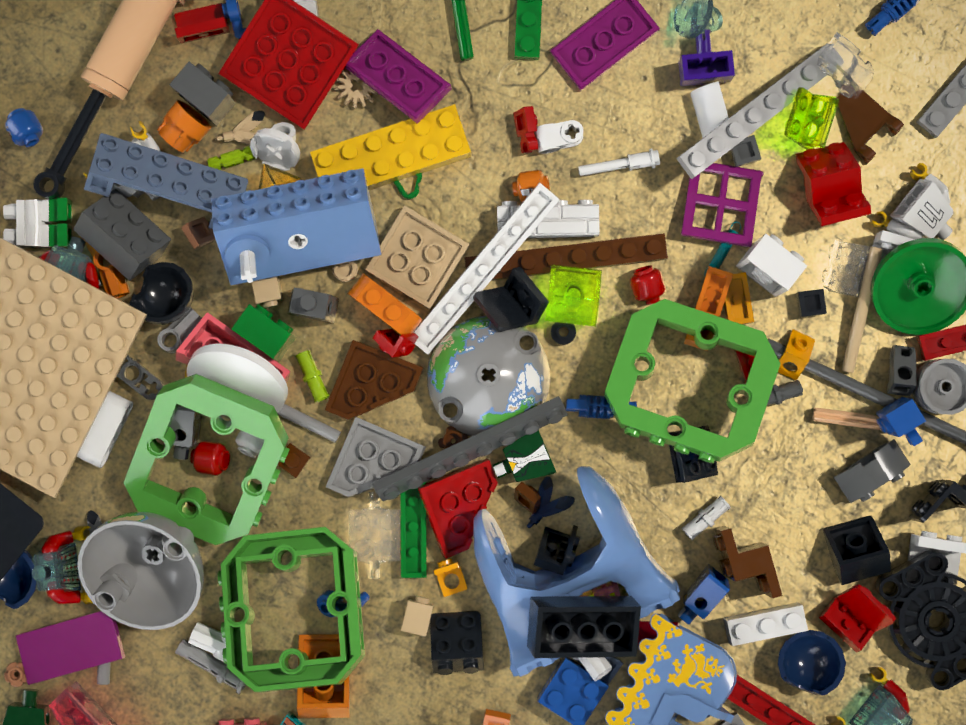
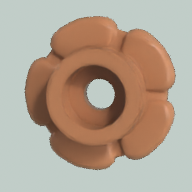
[4,662,27,687]

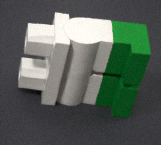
[3,198,72,249]

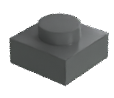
[731,135,761,167]

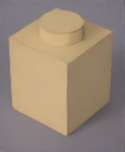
[252,276,284,309]
[401,595,434,636]

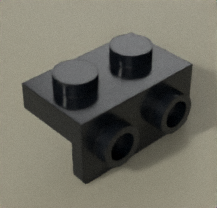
[534,525,580,575]

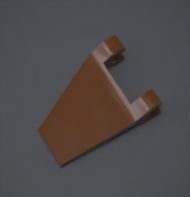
[835,81,904,164]

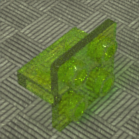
[784,87,839,150]

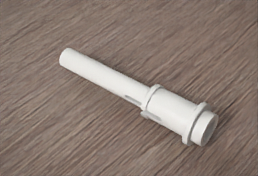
[578,148,660,176]

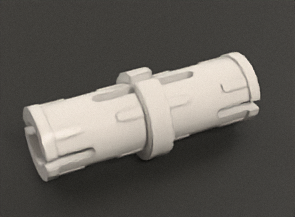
[682,496,731,541]

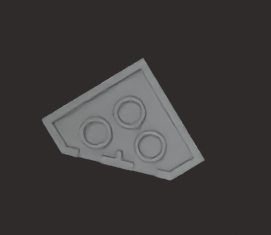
[326,417,426,497]

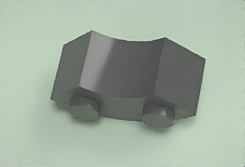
[834,439,911,503]

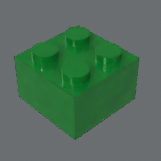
[231,304,296,362]

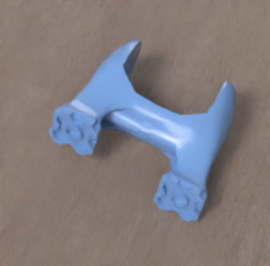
[473,466,680,677]

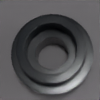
[551,319,576,345]

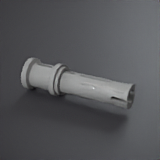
[175,639,246,695]

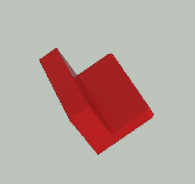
[174,3,230,44]

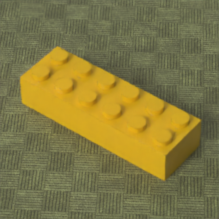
[310,104,471,191]

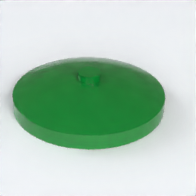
[871,238,966,335]

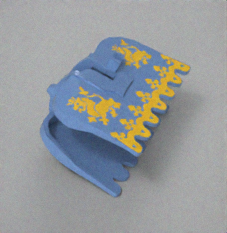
[605,613,737,725]

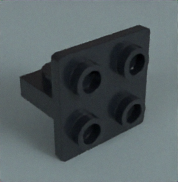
[669,425,718,483]

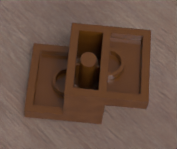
[712,526,783,598]

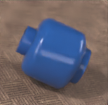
[5,108,43,147]

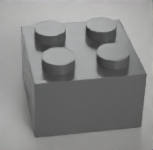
[169,61,236,126]

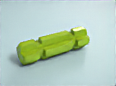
[207,145,256,170]

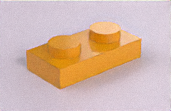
[724,272,754,324]

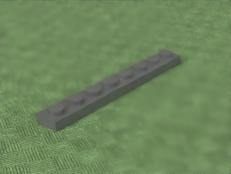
[372,396,568,501]

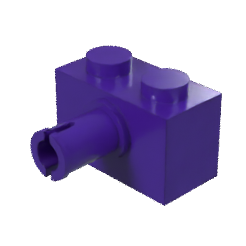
[678,30,735,86]

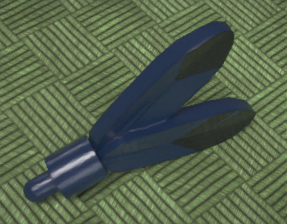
[527,476,575,528]

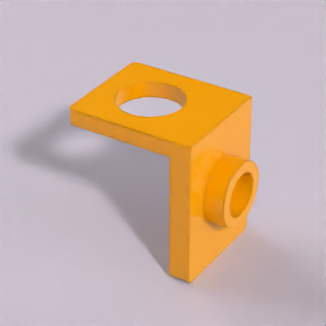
[778,329,815,380]
[433,558,468,597]

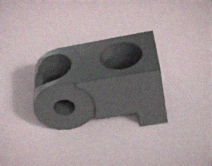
[887,345,917,396]

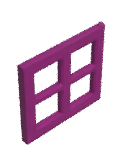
[681,163,764,248]

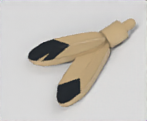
[216,111,265,145]

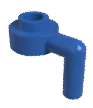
[222,0,246,39]
[317,590,370,617]

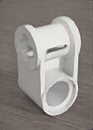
[535,120,583,154]

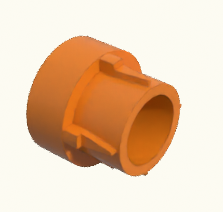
[157,100,211,153]

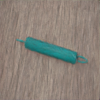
[704,221,741,277]

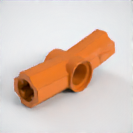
[81,237,130,299]

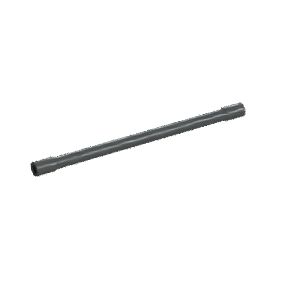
[768,338,966,445]

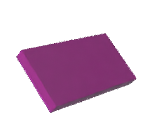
[550,0,660,91]
[345,29,452,124]
[15,611,126,685]

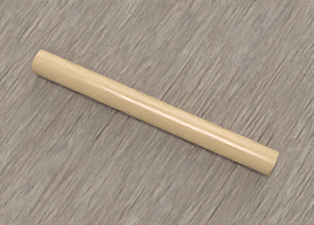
[841,246,883,373]

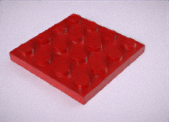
[218,0,359,130]

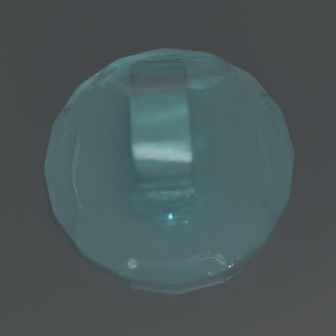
[673,0,723,39]

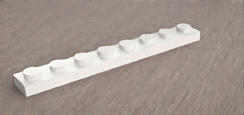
[413,182,560,354]

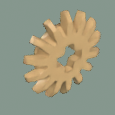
[335,70,378,109]

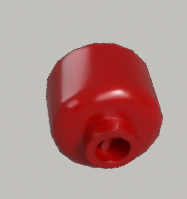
[630,265,666,305]
[190,441,230,476]

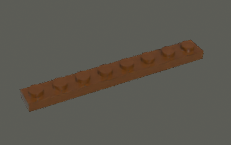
[464,233,668,280]

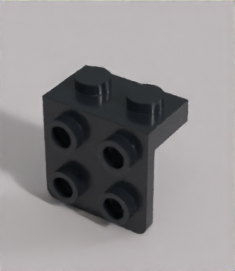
[473,267,549,331]
[909,479,966,523]
[430,611,484,675]

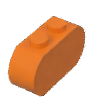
[347,273,423,335]

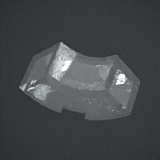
[817,32,874,99]

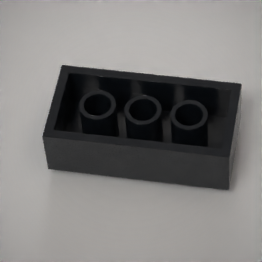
[527,596,641,658]

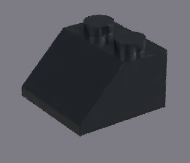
[823,515,891,585]

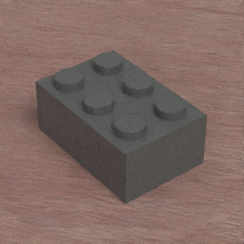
[73,188,171,281]

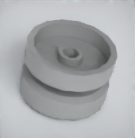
[912,359,966,415]

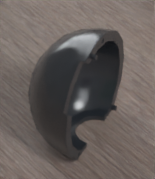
[129,262,194,325]

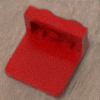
[819,584,896,653]

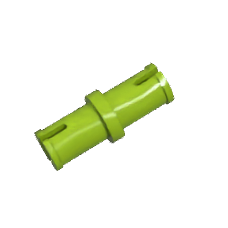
[295,350,330,403]

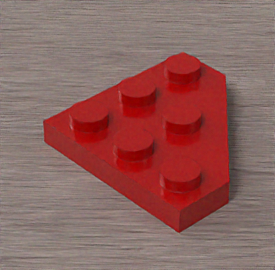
[418,458,498,559]

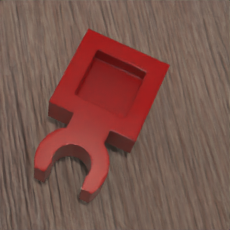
[513,106,538,154]

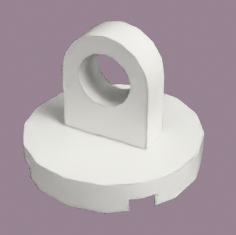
[250,122,301,171]

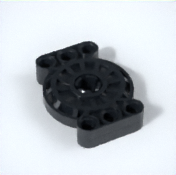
[875,549,966,691]

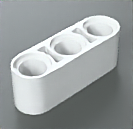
[77,391,133,468]

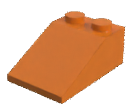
[297,634,350,718]

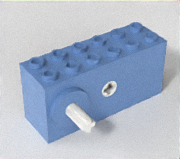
[211,168,381,285]

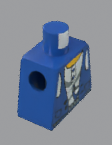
[678,564,730,625]

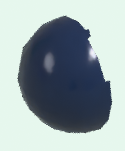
[0,550,40,609]
[778,630,846,696]

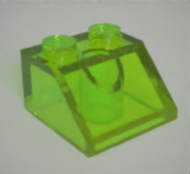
[545,265,602,327]

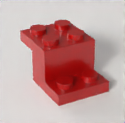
[795,142,871,226]

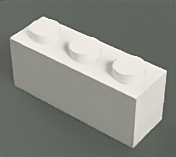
[723,602,808,646]

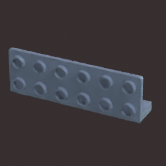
[84,133,248,229]

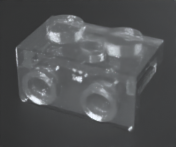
[822,238,870,297]

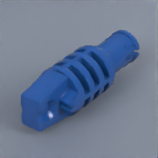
[865,0,920,36]
[566,395,637,419]

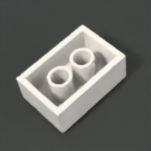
[736,234,807,297]

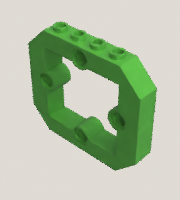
[605,299,780,463]
[123,374,290,545]
[218,527,365,692]

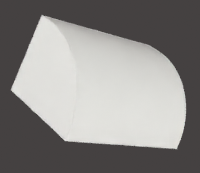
[691,81,729,138]

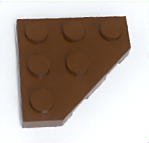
[325,340,424,420]

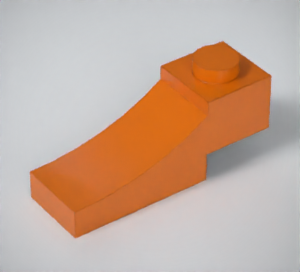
[684,266,733,351]

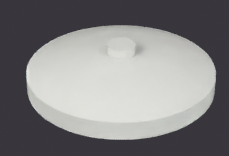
[187,344,288,413]

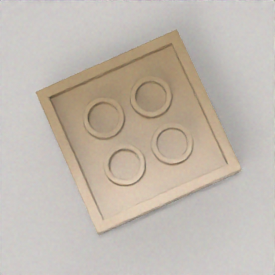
[365,205,470,310]

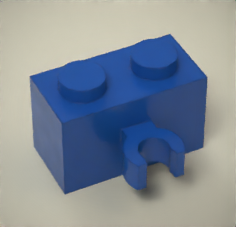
[876,397,926,446]

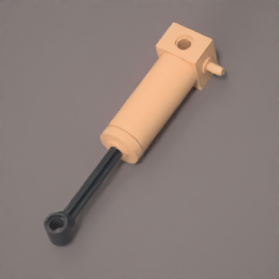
[33,0,187,199]

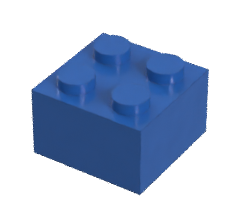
[537,658,609,725]

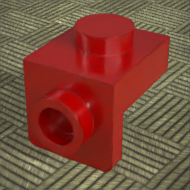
[372,329,419,358]

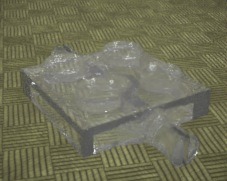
[349,492,400,579]

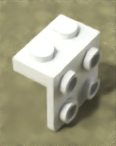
[905,531,966,585]

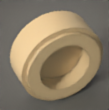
[332,261,358,282]

